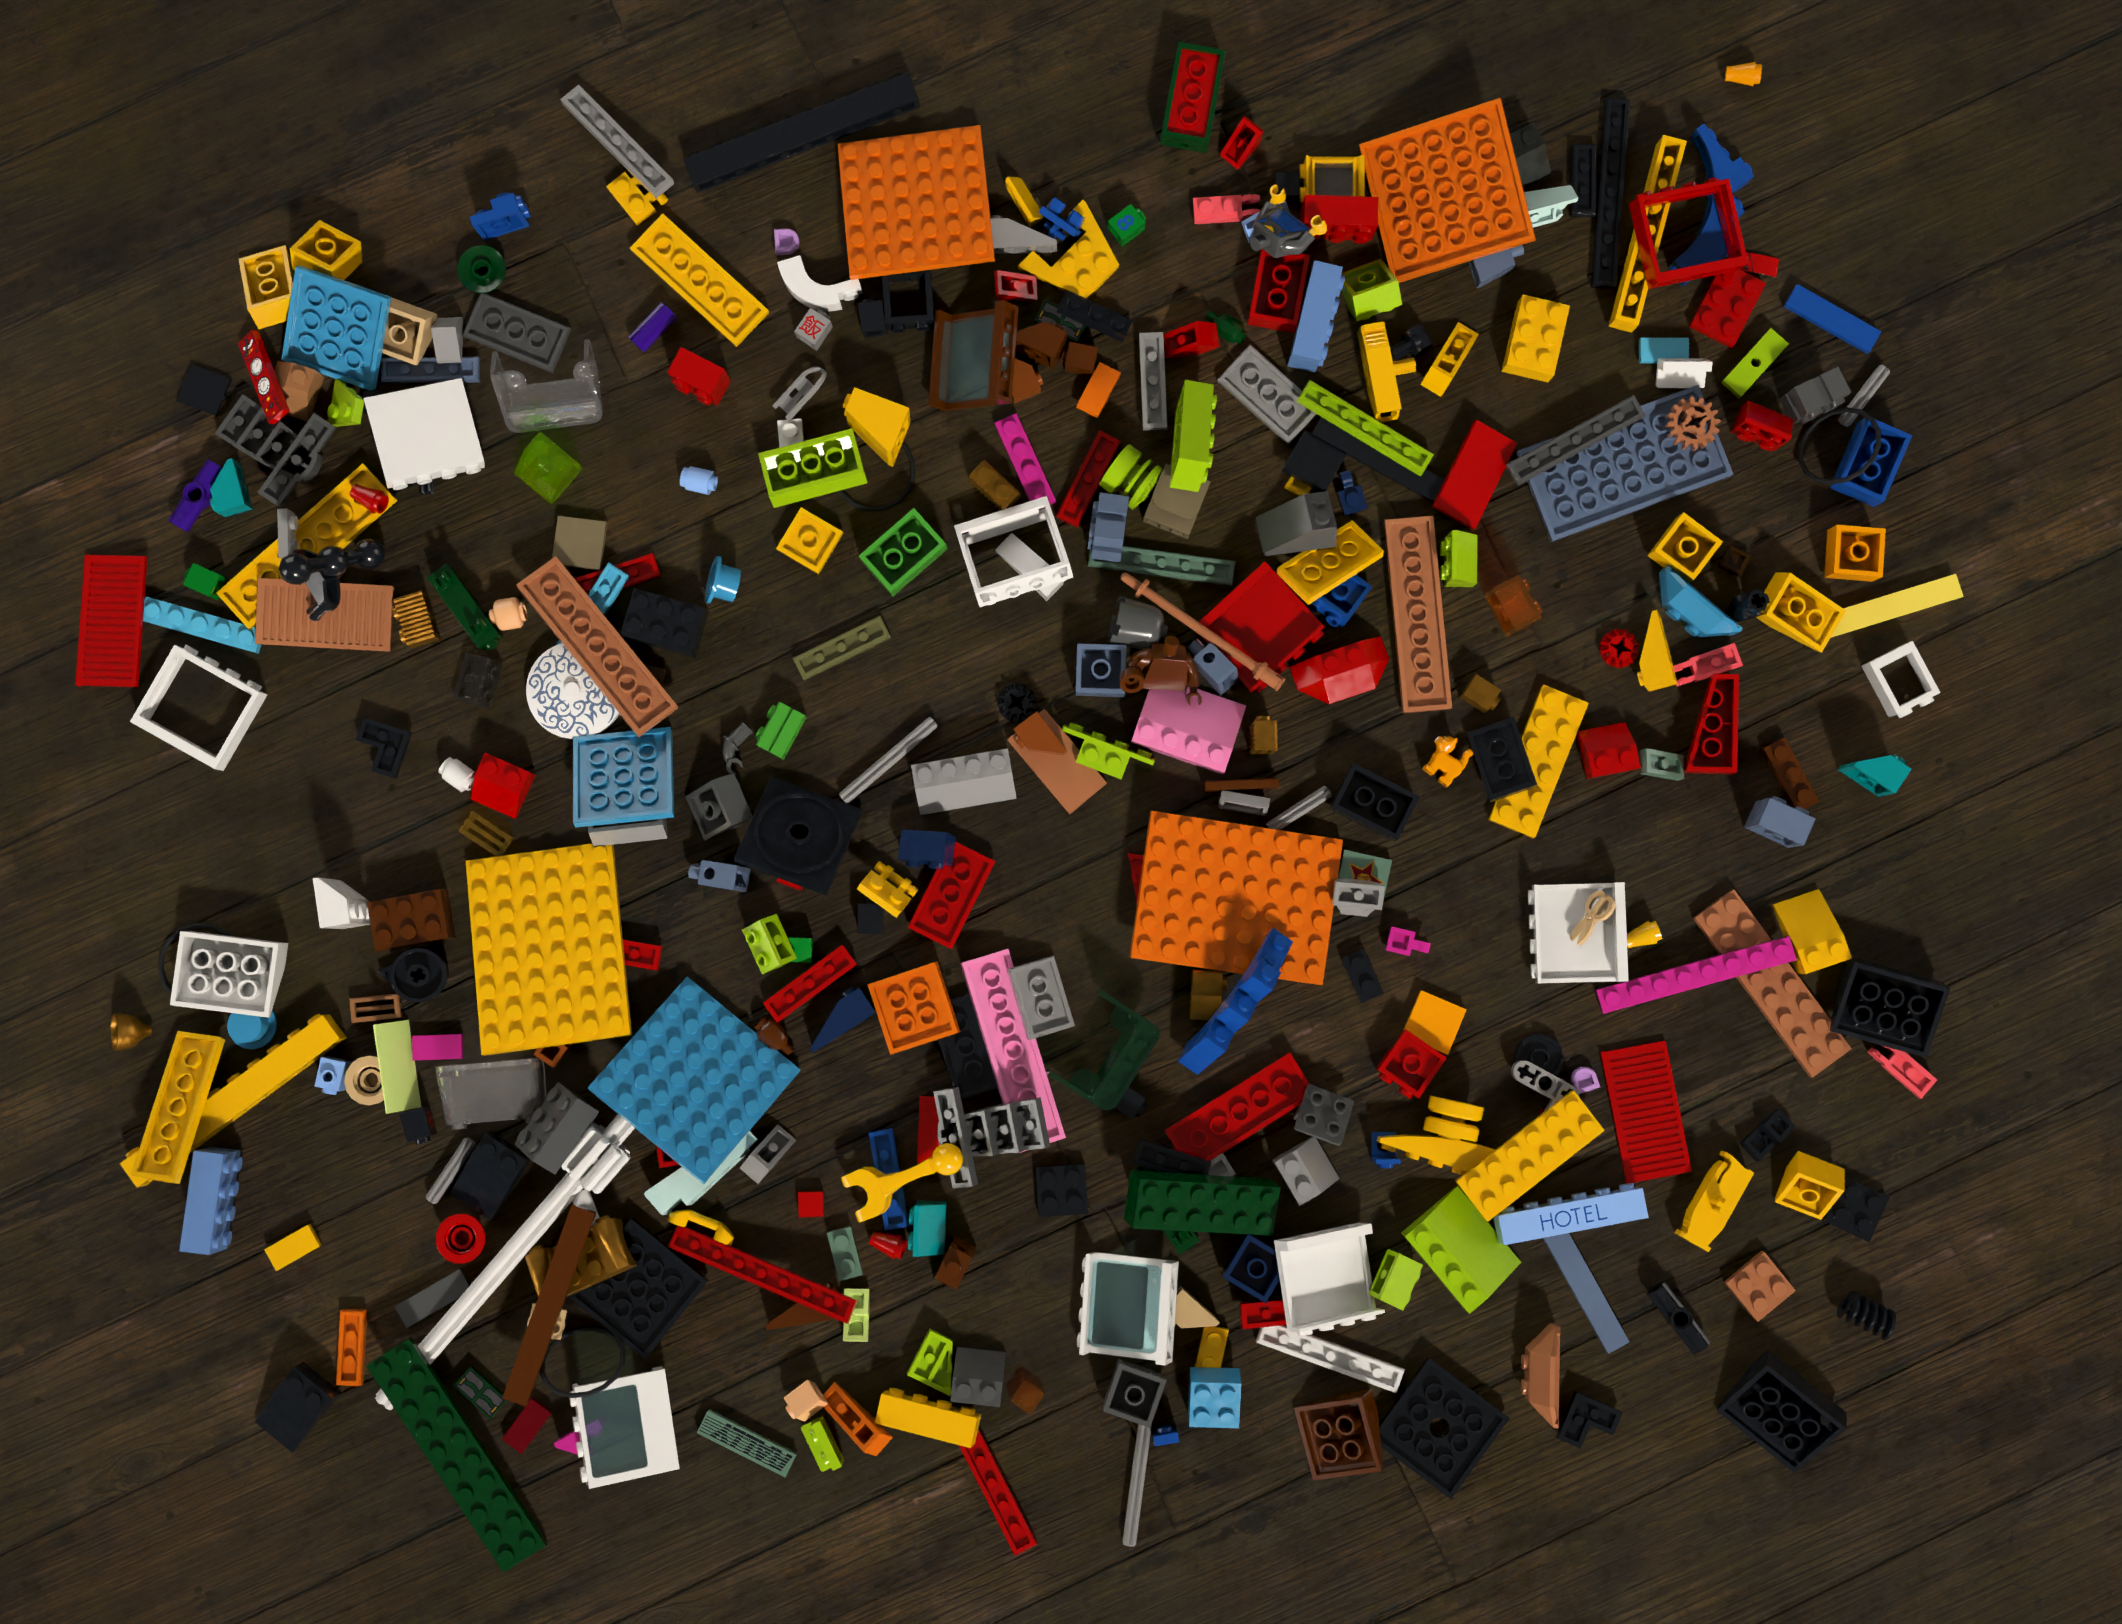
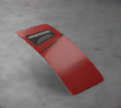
[1740,252,1779,277]

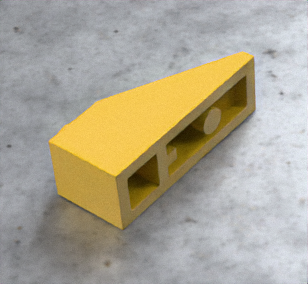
[1420,322,1479,397]
[1637,610,1678,692]

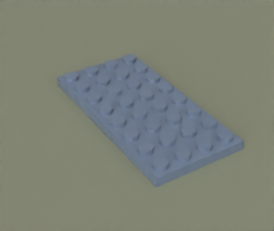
[1516,385,1734,542]

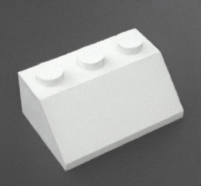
[313,878,370,929]

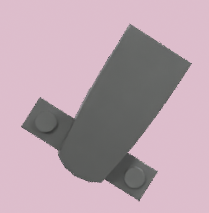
[214,394,336,507]
[933,1087,1050,1189]

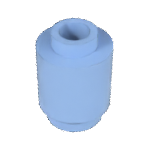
[680,466,718,495]

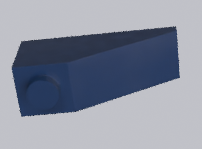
[810,986,877,1053]

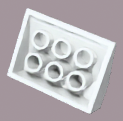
[170,931,288,1017]

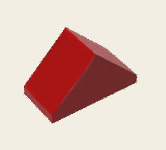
[1220,116,1264,170]

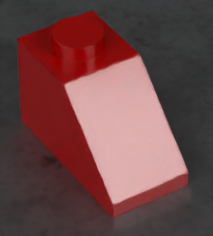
[1163,321,1220,359]

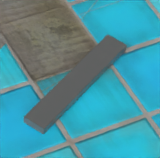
[1505,395,1646,487]

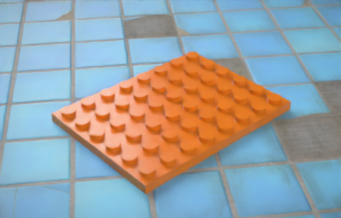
[1129,811,1343,985]

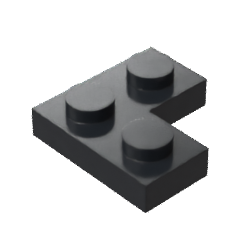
[356,717,412,779]
[1556,1391,1623,1449]

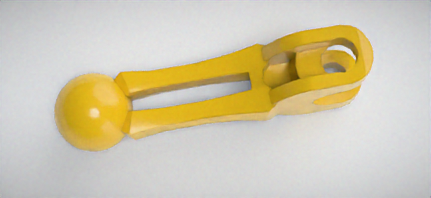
[841,1143,963,1222]

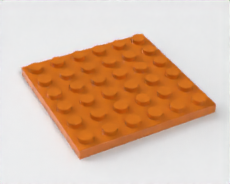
[1359,98,1536,283]
[838,125,995,280]

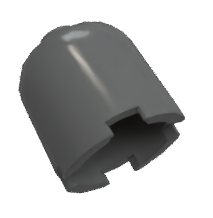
[1108,596,1168,650]

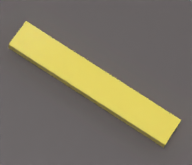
[1831,574,1964,638]

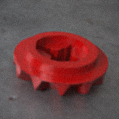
[1599,629,1639,668]

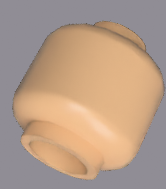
[489,597,528,631]

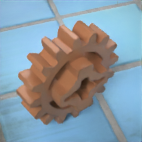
[1665,396,1721,451]

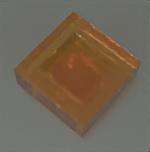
[1010,1379,1045,1415]

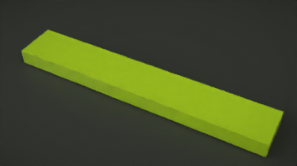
[1296,380,1434,477]

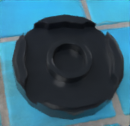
[1514,1033,1564,1083]

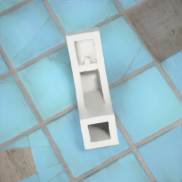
[777,255,862,311]

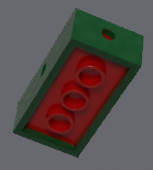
[1160,42,1226,153]

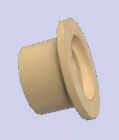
[344,1055,384,1105]

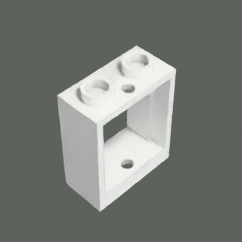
[1861,641,1940,718]

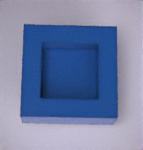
[1152,1425,1179,1446]

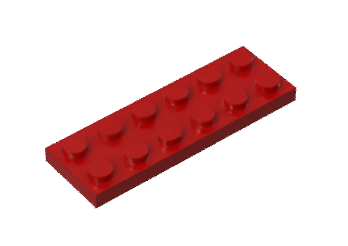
[1164,1052,1309,1161]

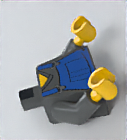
[1250,184,1327,258]

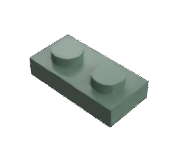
[1640,748,1684,781]
[827,1226,864,1281]

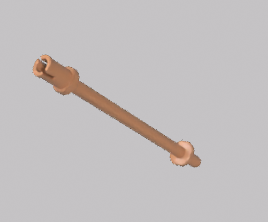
[1120,572,1286,691]

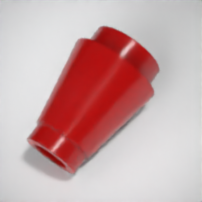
[350,484,389,514]
[869,1231,908,1259]

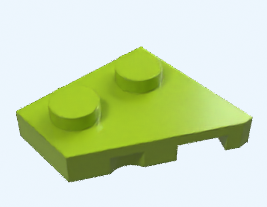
[327,379,364,427]
[907,1329,953,1396]

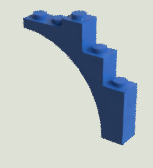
[1668,123,1754,287]
[1178,928,1293,1075]

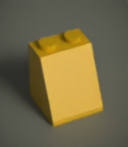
[843,387,910,467]

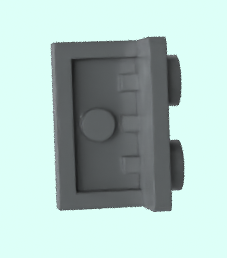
[1293,1084,1354,1146]

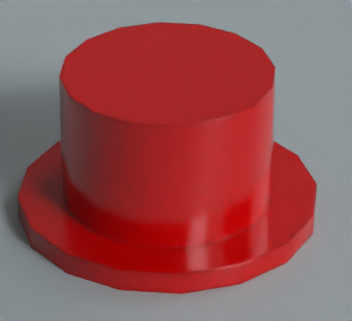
[436,1214,486,1264]

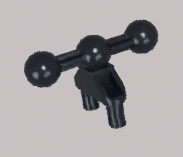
[279,538,385,621]

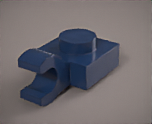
[1336,470,1368,516]

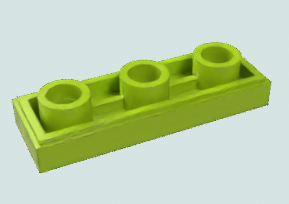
[1721,328,1789,398]

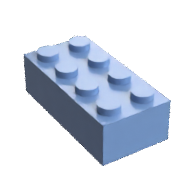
[1287,260,1345,373]
[179,1147,243,1255]

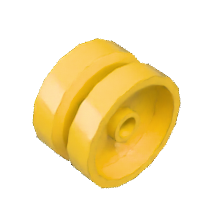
[1423,1096,1484,1142]

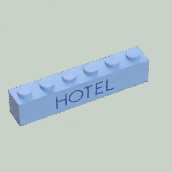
[1493,1183,1649,1245]

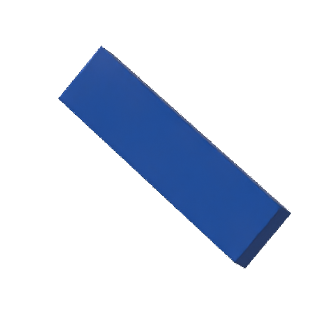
[1783,284,1882,354]
[869,1128,910,1231]

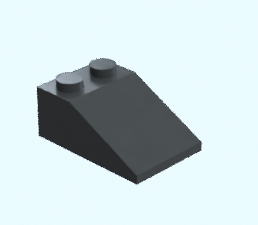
[1256,491,1337,556]

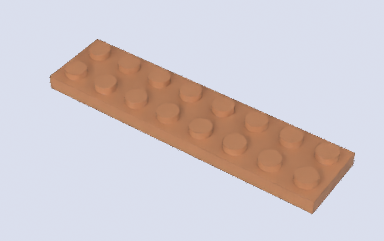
[1384,516,1452,713]
[516,556,678,738]
[1693,889,1852,1078]

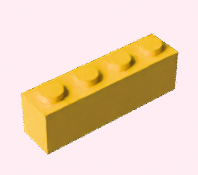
[875,1388,981,1448]

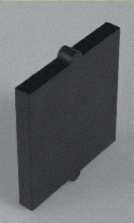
[176,364,232,416]

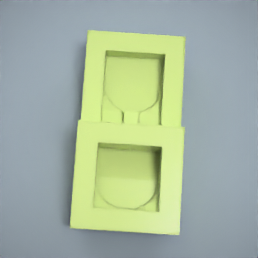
[843,1289,869,1342]

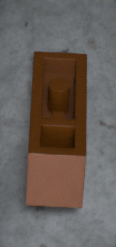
[766,1282,839,1330]

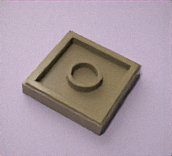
[552,516,608,570]

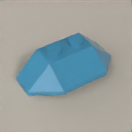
[1659,565,1743,638]

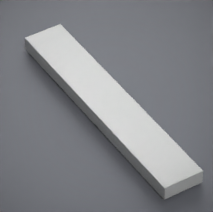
[1256,1325,1405,1393]

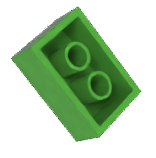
[859,508,947,597]

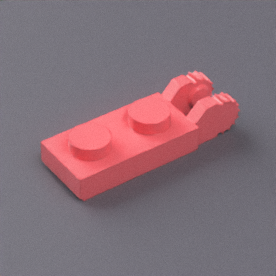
[1193,194,1261,224]
[1674,643,1743,687]
[1867,1045,1937,1099]

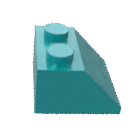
[1838,755,1912,797]

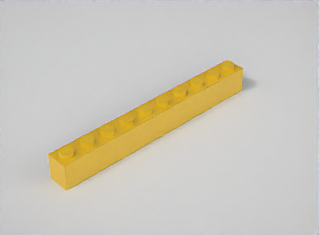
[120,1014,347,1188]

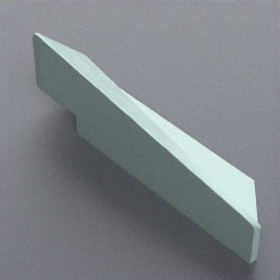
[1524,185,1578,228]
[644,1131,758,1215]

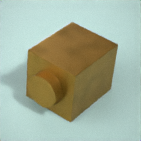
[1459,674,1501,713]

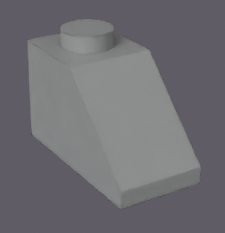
[740,1124,796,1184]

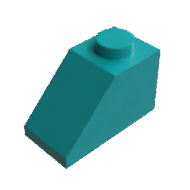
[210,458,253,517]

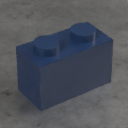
[898,830,956,869]

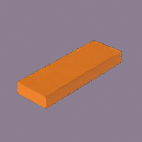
[336,1309,367,1386]

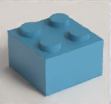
[1188,1367,1241,1428]

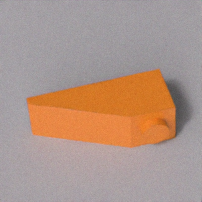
[823,1382,893,1456]

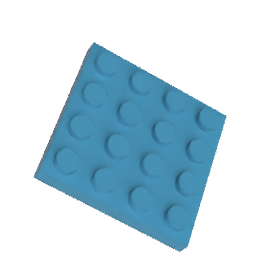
[281,266,391,391]
[573,727,674,828]

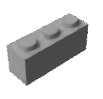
[588,818,667,847]

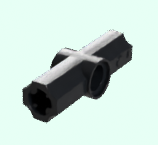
[1725,589,1770,622]
[1646,1281,1711,1355]

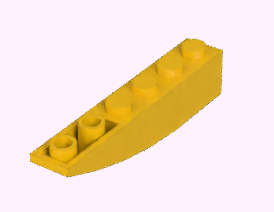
[1376,1134,1495,1175]

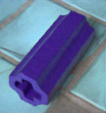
[628,302,677,353]

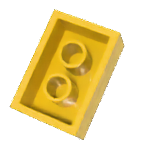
[1501,295,1570,383]

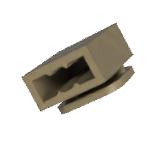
[1143,464,1211,539]

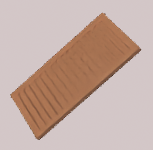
[255,578,395,652]

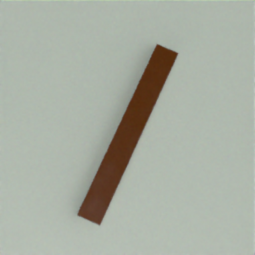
[502,1204,597,1407]

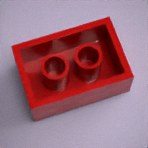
[1300,195,1379,244]
[1247,249,1310,333]

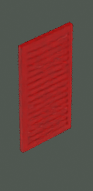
[75,554,148,687]
[1600,1040,1692,1184]

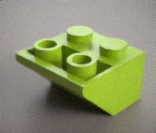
[1440,530,1477,587]

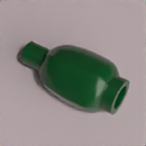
[1205,310,1248,345]

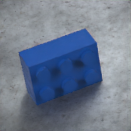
[1830,418,1912,507]

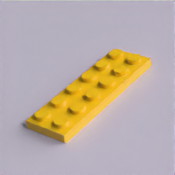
[630,213,769,347]
[1488,685,1589,838]
[131,1031,225,1184]
[1456,1090,1605,1222]

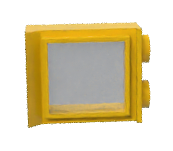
[1299,155,1365,202]

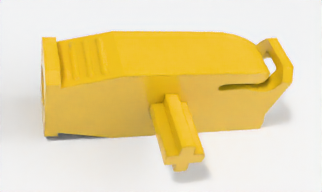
[1357,322,1416,423]
[1675,1151,1754,1252]

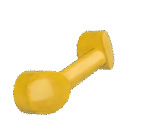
[667,1210,734,1245]

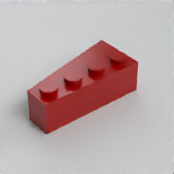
[1684,674,1739,774]

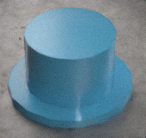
[705,556,741,604]
[227,1010,278,1050]

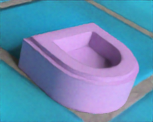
[774,229,800,255]
[1571,1067,1600,1094]

